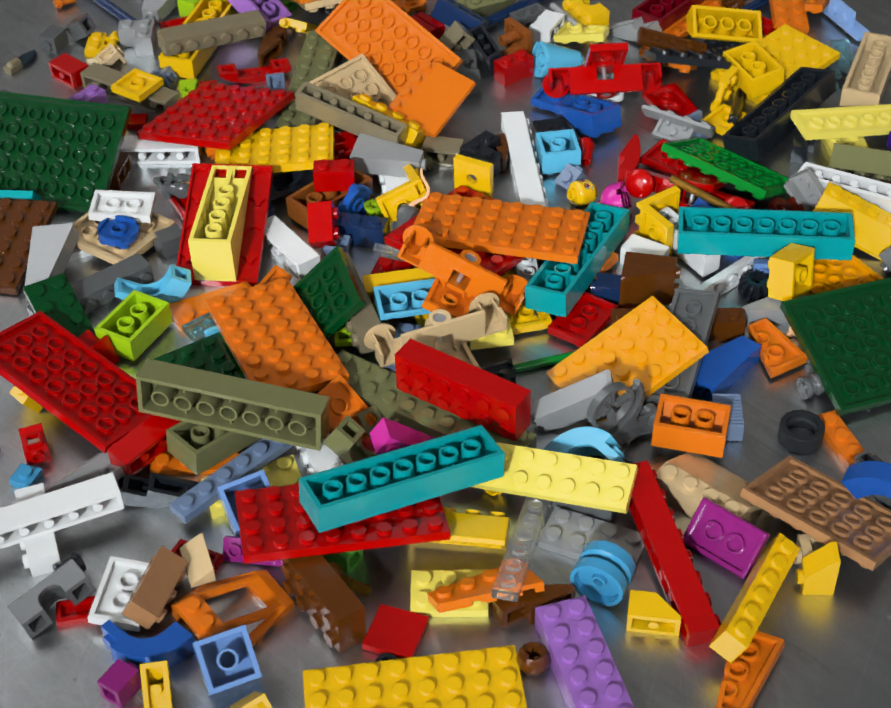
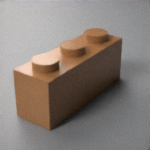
[121,546,188,630]

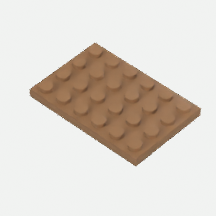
[740,455,891,571]

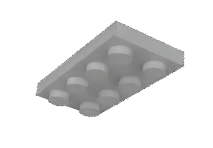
[537,506,645,568]

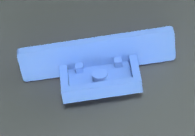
[823,0,870,41]

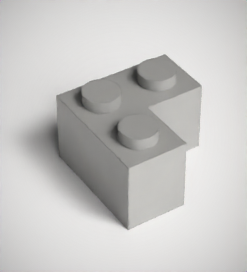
[118,19,157,57]

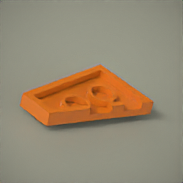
[747,318,807,379]

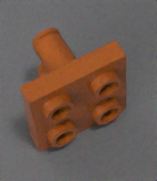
[498,17,533,56]

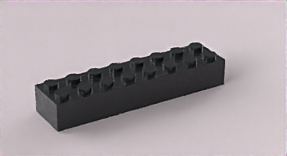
[722,67,836,162]

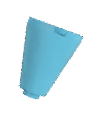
[532,41,583,78]

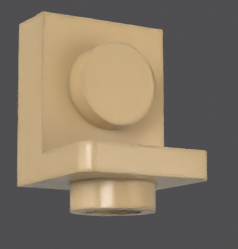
[95,44,127,67]

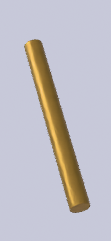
[669,175,737,209]

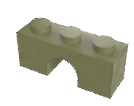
[323,415,378,464]

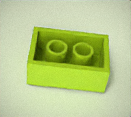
[94,290,173,361]

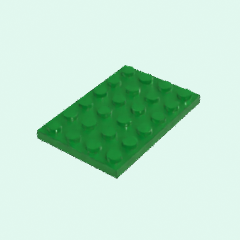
[661,137,789,200]

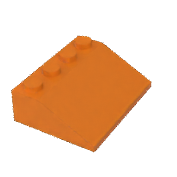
[387,60,476,138]

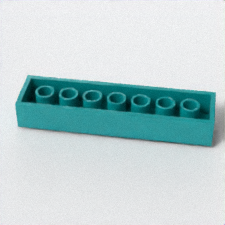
[525,202,630,317]
[677,207,855,260]
[299,425,505,533]

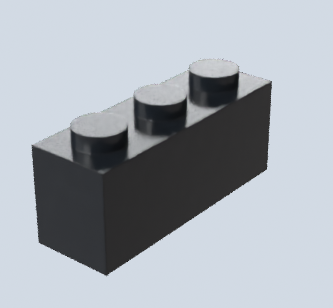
[468,24,503,76]

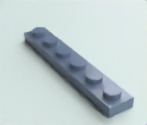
[169,439,294,523]

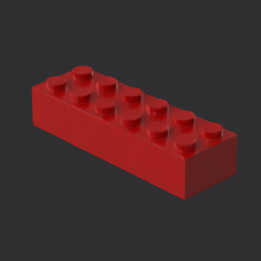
[395,338,531,442]

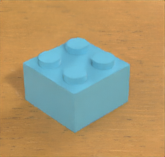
[535,129,581,174]

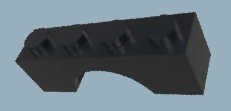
[270,169,314,201]

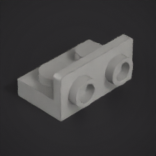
[784,168,824,212]

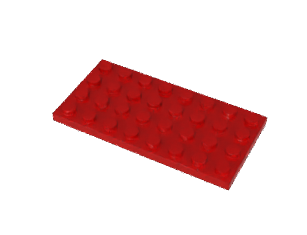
[0,311,151,453]
[235,483,450,564]

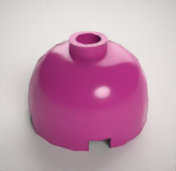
[597,181,632,221]

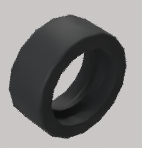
[778,410,825,454]

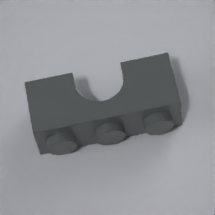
[453,49,481,95]
[7,559,96,639]

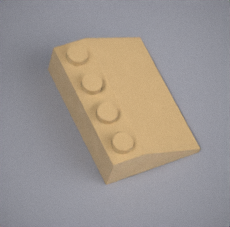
[656,452,763,523]

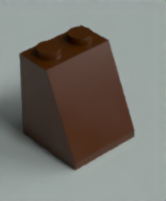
[619,251,681,309]

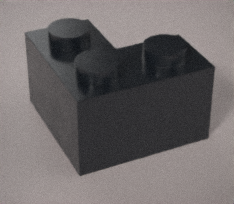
[460,130,502,179]

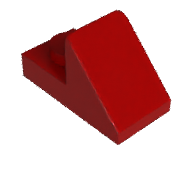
[78,329,120,365]

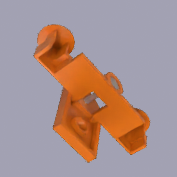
[397,225,528,318]

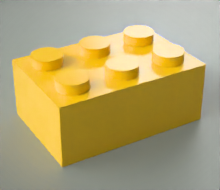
[722,40,785,99]

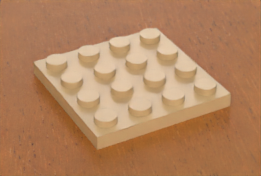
[309,54,397,132]
[73,212,176,264]

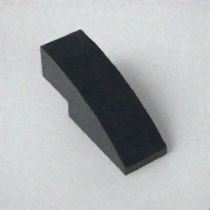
[790,129,815,163]
[121,473,199,508]

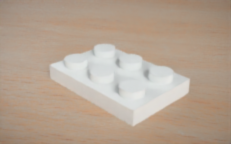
[88,190,156,223]
[88,556,149,632]

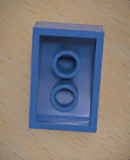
[554,95,622,138]

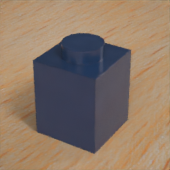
[591,273,621,305]

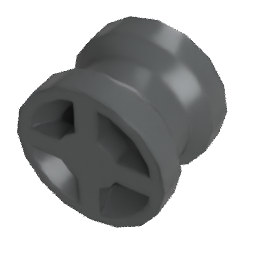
[796,373,825,399]

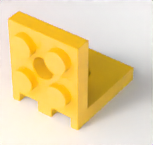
[453,154,494,198]
[375,164,427,232]
[634,185,681,256]

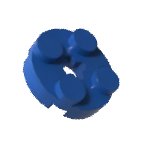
[338,183,373,215]
[97,215,140,249]

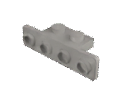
[641,104,714,142]
[45,452,125,493]

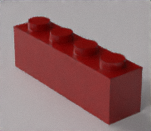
[107,415,181,476]

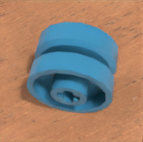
[570,540,636,606]

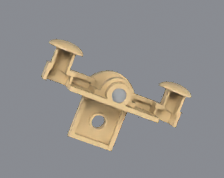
[364,292,507,368]

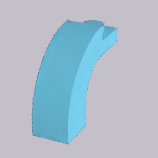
[114,264,192,303]
[543,427,625,463]

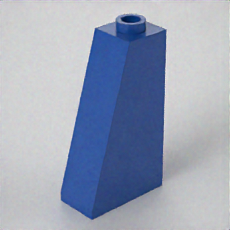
[693,335,761,401]

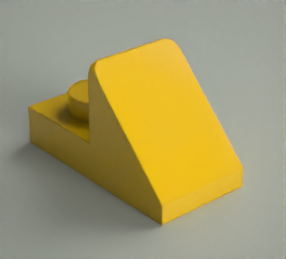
[140,660,173,708]

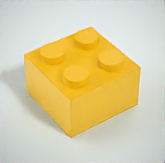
[767,243,815,301]

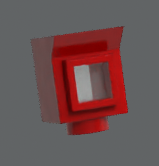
[18,423,51,465]

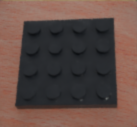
[643,46,730,69]

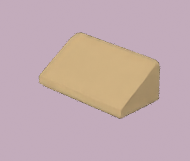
[180,533,216,588]

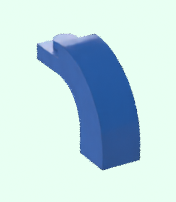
[841,461,891,499]
[101,620,195,670]

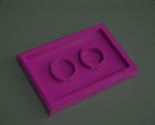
[683,497,770,579]

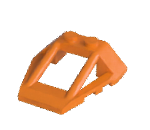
[166,570,295,647]

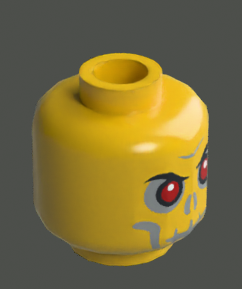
[567,179,597,206]

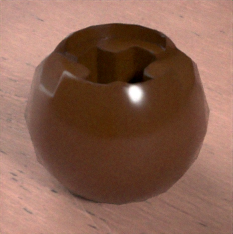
[516,642,551,676]

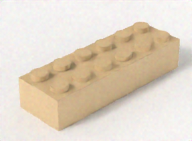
[839,31,891,107]

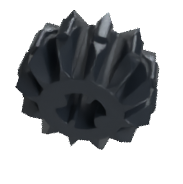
[737,270,769,303]

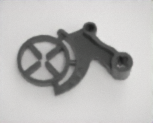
[587,379,657,452]

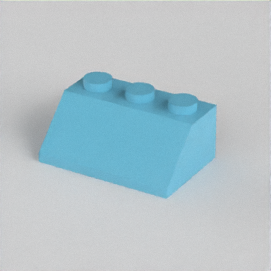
[373,278,435,321]

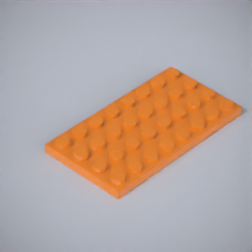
[315,0,463,95]
[413,192,590,264]
[205,277,350,393]

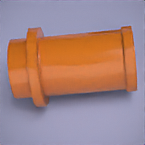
[53,0,76,9]

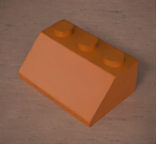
[651,394,731,458]

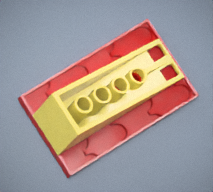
[176,163,273,287]

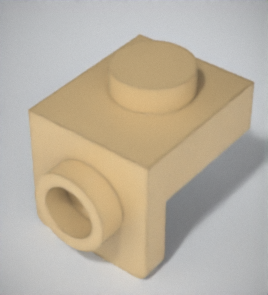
[794,534,823,569]

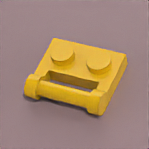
[709,65,739,112]

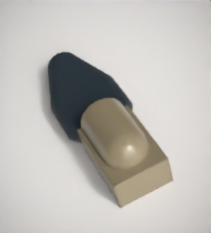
[3,50,37,75]

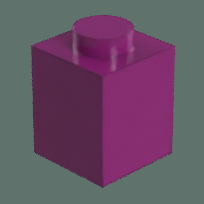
[97,658,142,708]

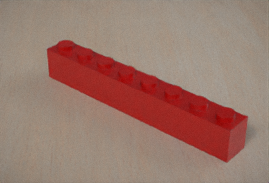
[629,460,721,648]

